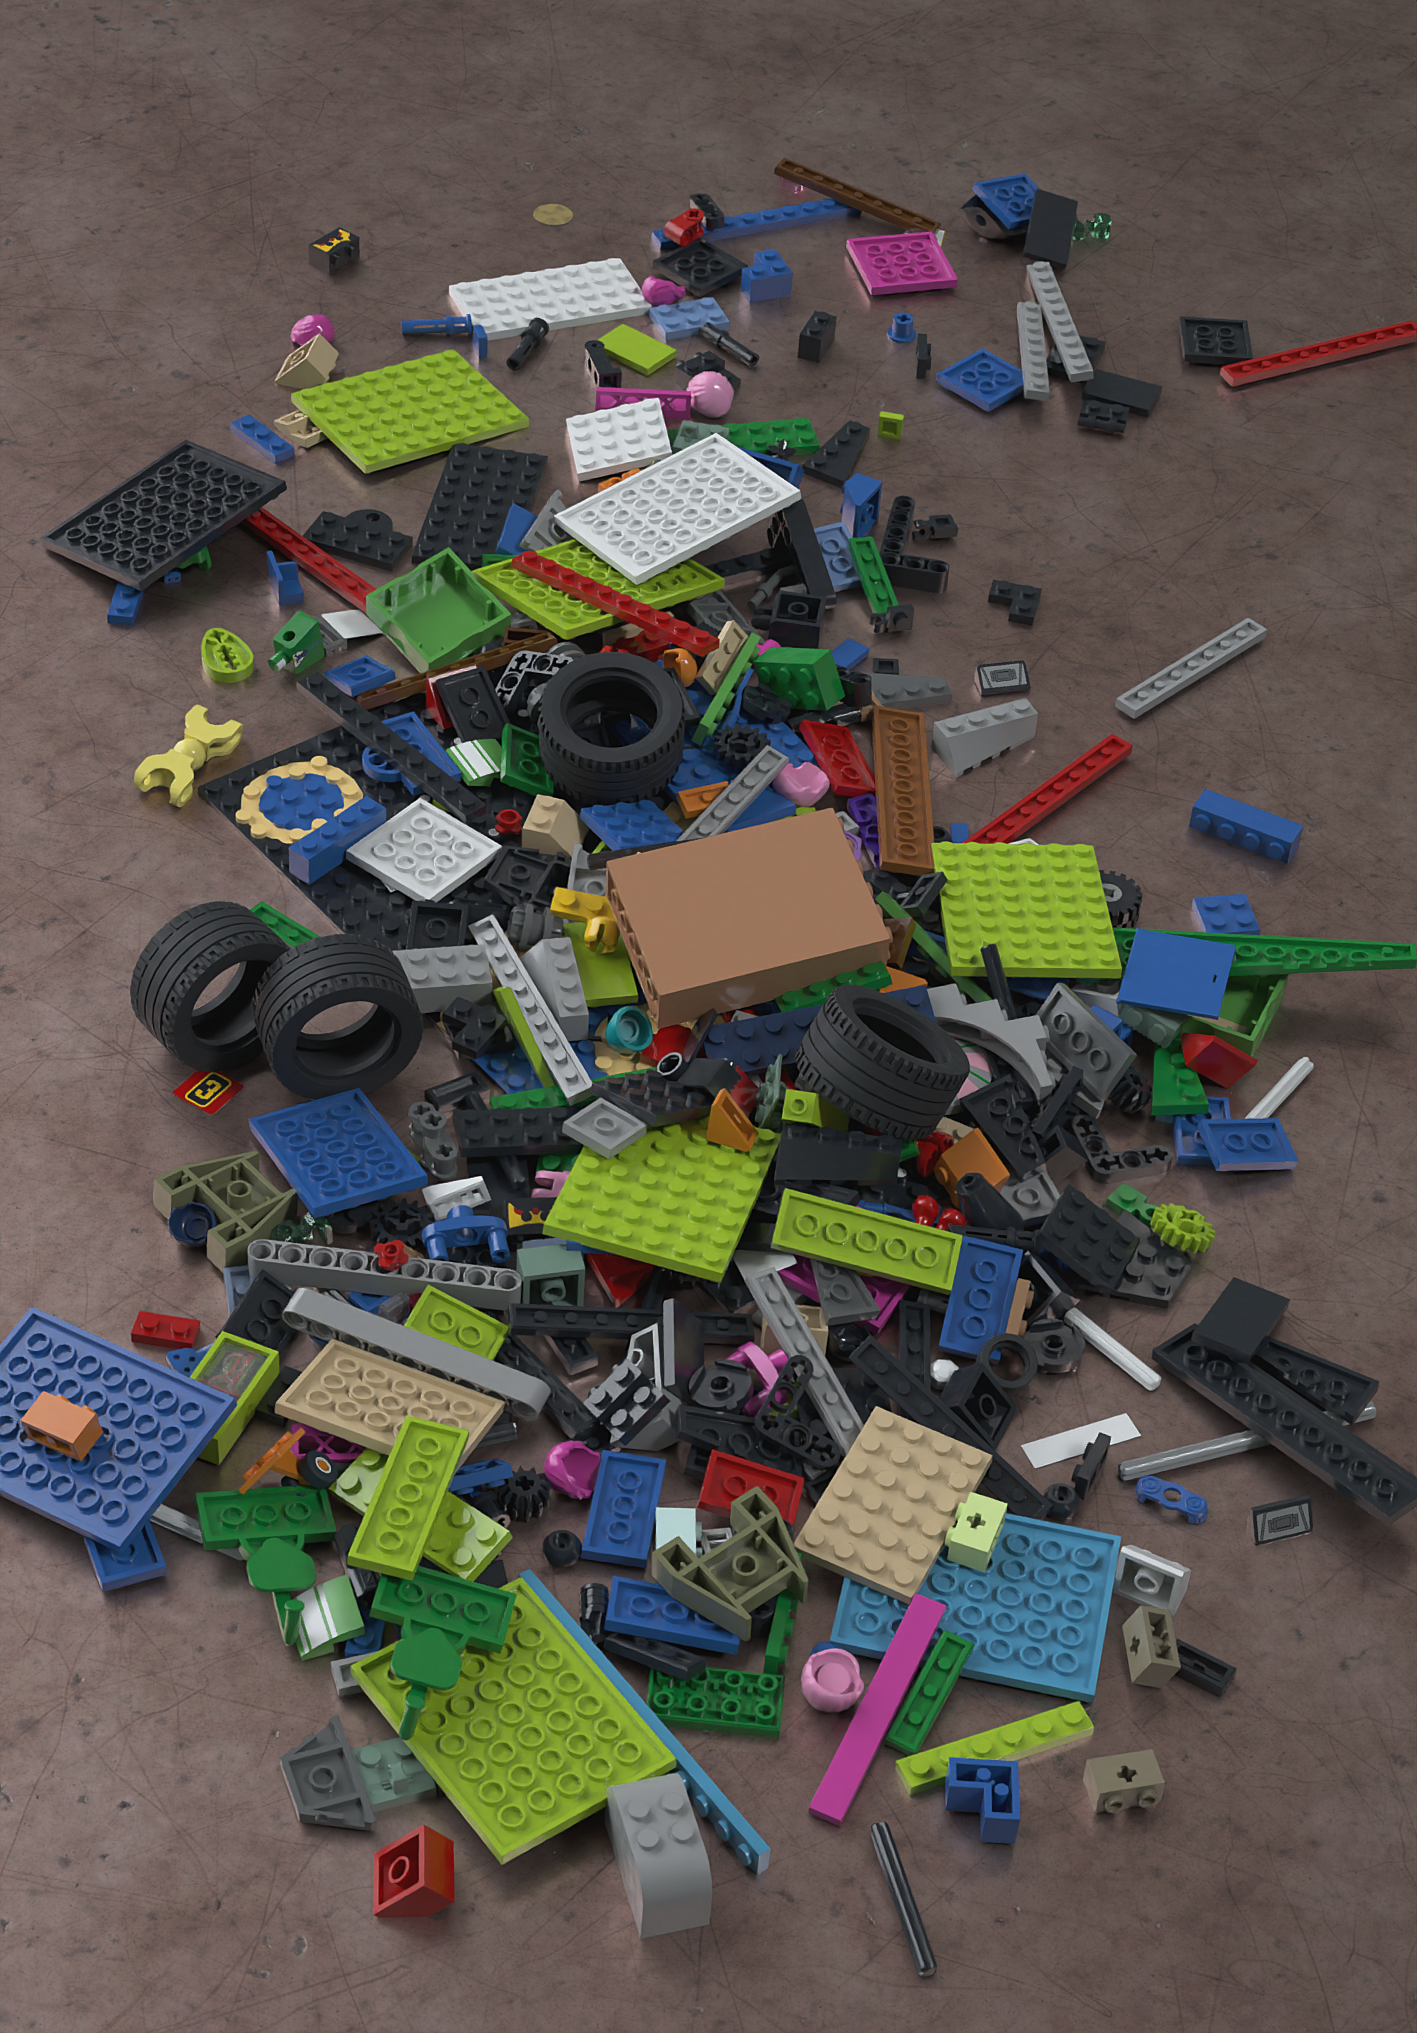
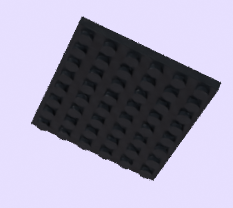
[40,440,287,591]

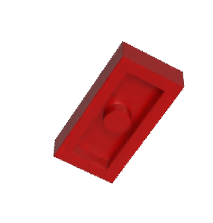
[131,1311,201,1350]

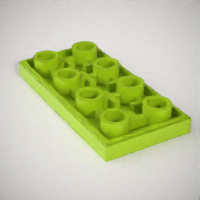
[563,922,638,1008]

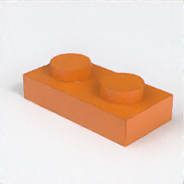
[676,781,729,819]

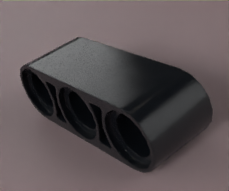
[835,664,872,707]

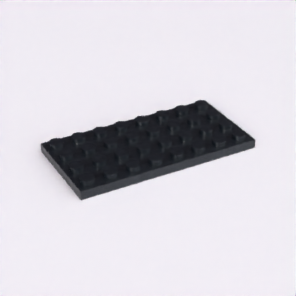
[412,443,548,572]

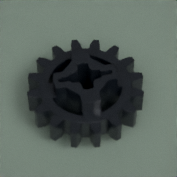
[713,724,771,770]
[370,1198,435,1250]

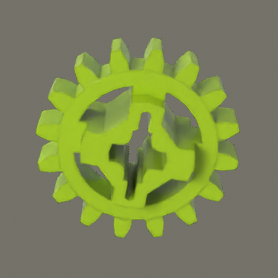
[1150,1203,1216,1253]

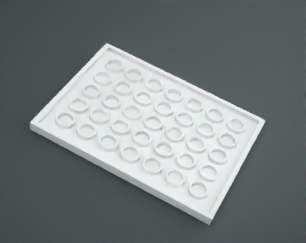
[554,433,802,585]

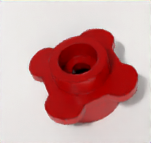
[495,809,522,834]
[374,1240,409,1271]

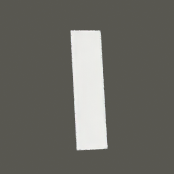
[1021,1413,1141,1469]

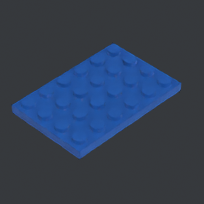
[249,1088,428,1218]

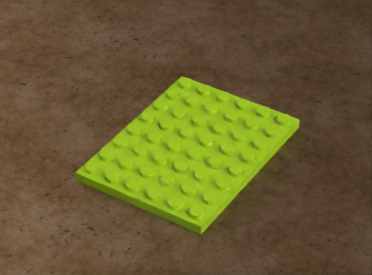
[291,349,529,474]
[472,539,725,640]
[931,841,1122,978]
[543,1114,781,1283]
[350,1577,677,1865]

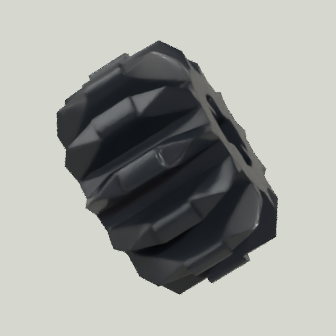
[1107,1066,1152,1114]
[497,1465,552,1521]

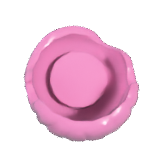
[686,371,734,418]
[772,762,830,808]
[801,1648,864,1713]

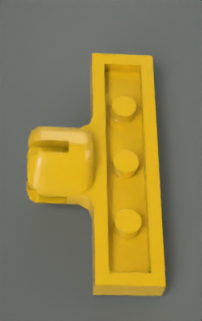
[550,887,621,954]

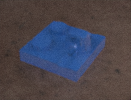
[448,1458,513,1499]

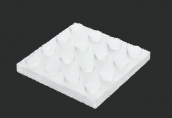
[566,398,672,482]
[346,798,502,902]

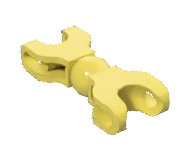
[134,704,243,807]

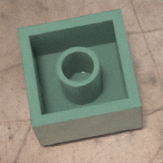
[516,1244,585,1306]

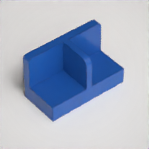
[267,551,304,605]

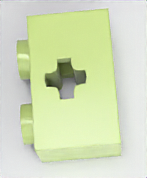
[944,1492,1008,1572]

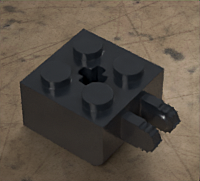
[751,591,827,649]

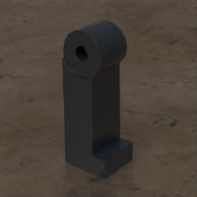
[584,340,622,388]

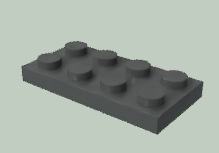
[1036,983,1137,1100]

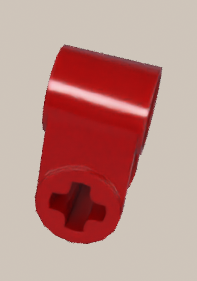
[664,208,704,247]

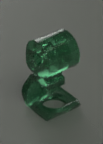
[1072,213,1112,241]
[270,1211,333,1245]

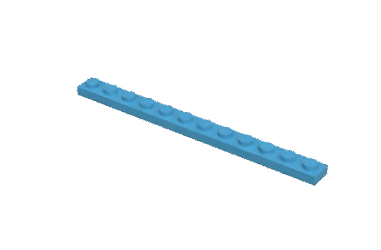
[518,1568,771,1875]

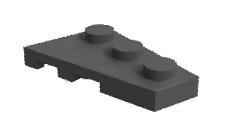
[810,1258,881,1326]

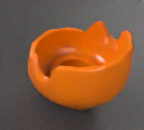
[663,648,697,687]

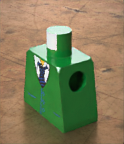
[268,610,325,674]

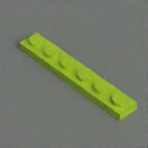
[895,1701,1094,1795]

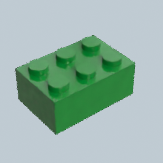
[753,647,845,711]

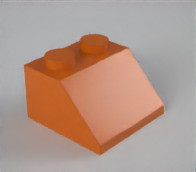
[933,1128,1010,1210]

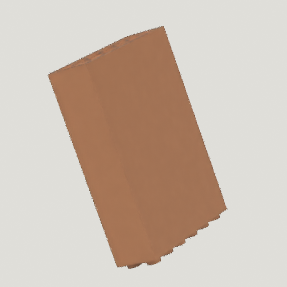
[606,807,893,1029]

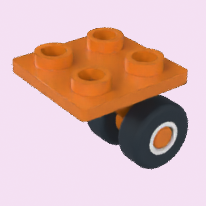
[238,1428,337,1496]

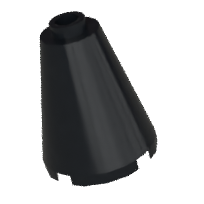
[956,1173,1024,1231]

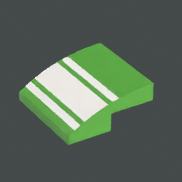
[445,739,502,787]
[292,1575,366,1661]

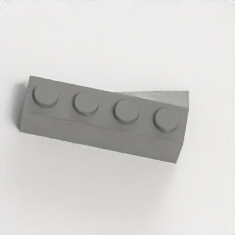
[931,698,1038,778]
[519,937,589,1041]
[610,1323,682,1451]

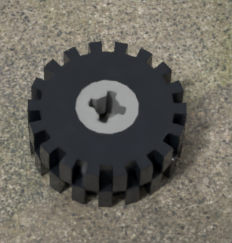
[1099,870,1142,928]

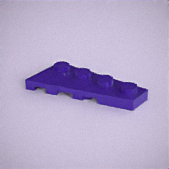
[847,792,898,874]

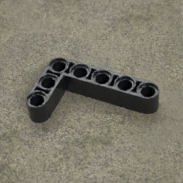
[879,496,950,593]
[767,499,837,610]

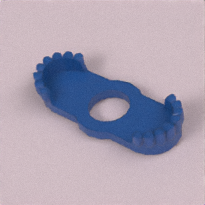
[1134,1476,1208,1524]

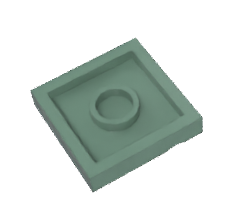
[672,420,730,455]
[351,1737,436,1813]

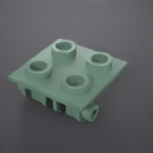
[755,1054,788,1133]

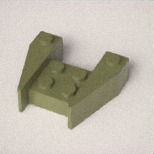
[153,1151,298,1272]
[651,1486,808,1641]

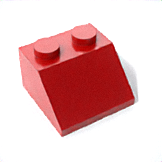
[373,1825,455,1918]

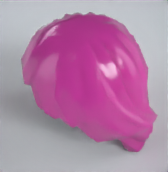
[642,275,686,307]
[290,314,335,346]
[544,1441,600,1500]

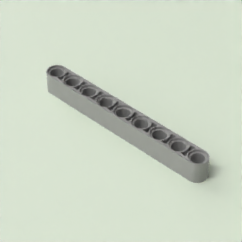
[248,1239,522,1311]
[282,1288,551,1420]

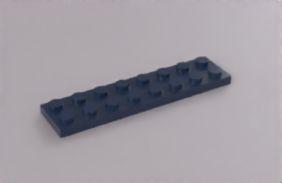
[700,985,937,1077]

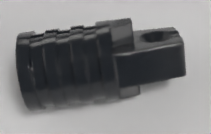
[579,1583,609,1645]

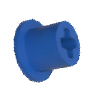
[887,313,916,343]

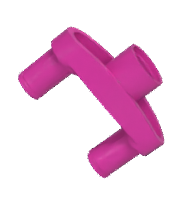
[725,1342,795,1418]

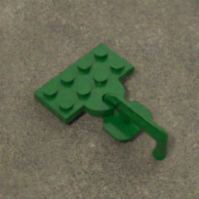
[194,1485,337,1646]
[369,1566,517,1741]

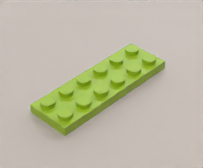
[770,1188,963,1295]
[347,1415,469,1581]
[329,1447,513,1581]

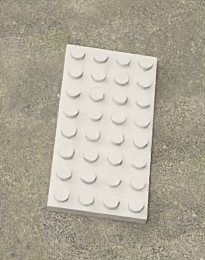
[449,258,652,341]

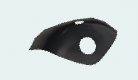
[959,194,1028,240]

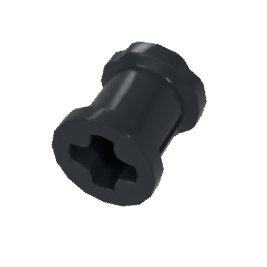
[471,1491,510,1528]

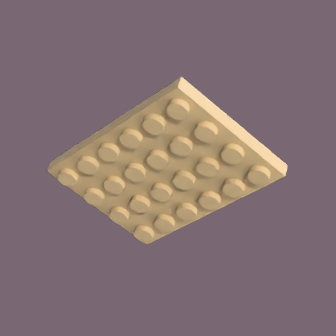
[275,1339,505,1473]
[793,1406,992,1605]

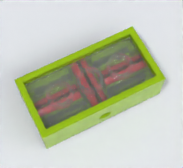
[189,1331,280,1465]

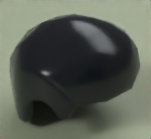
[827,1322,873,1362]

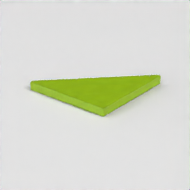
[492,986,555,1088]

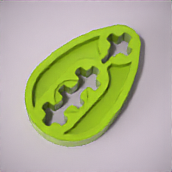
[201,628,254,683]

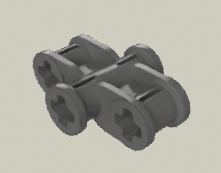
[408,1102,458,1181]

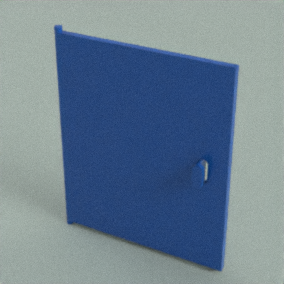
[1116,927,1236,1020]

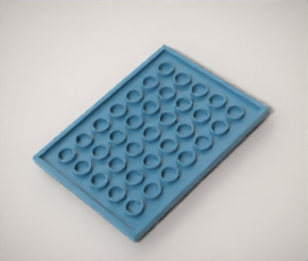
[830,1513,1121,1703]

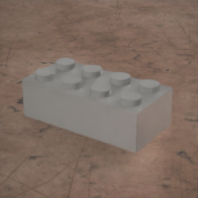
[393,944,492,1013]

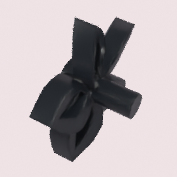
[768,439,796,461]

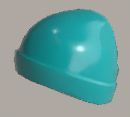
[605,1006,653,1054]

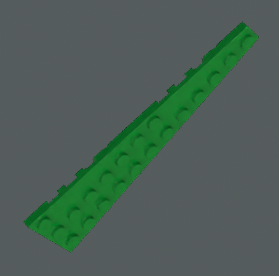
[1076,928,1417,984]

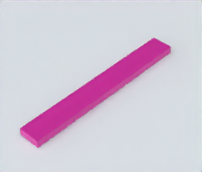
[808,1593,946,1827]

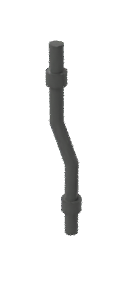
[747,564,796,610]

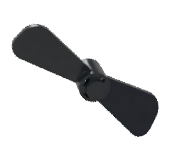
[657,1008,718,1082]

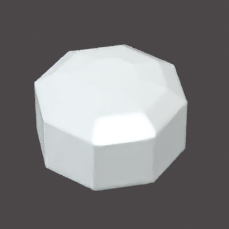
[930,1359,958,1390]

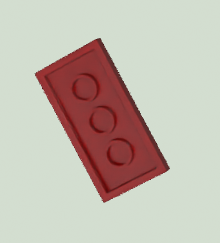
[799,720,876,798]

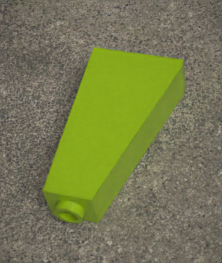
[782,1089,850,1132]

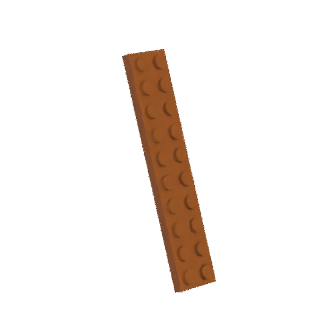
[872,705,935,877]

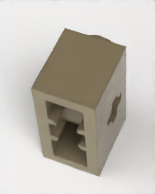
[1122,1605,1181,1688]
[1083,1749,1165,1814]

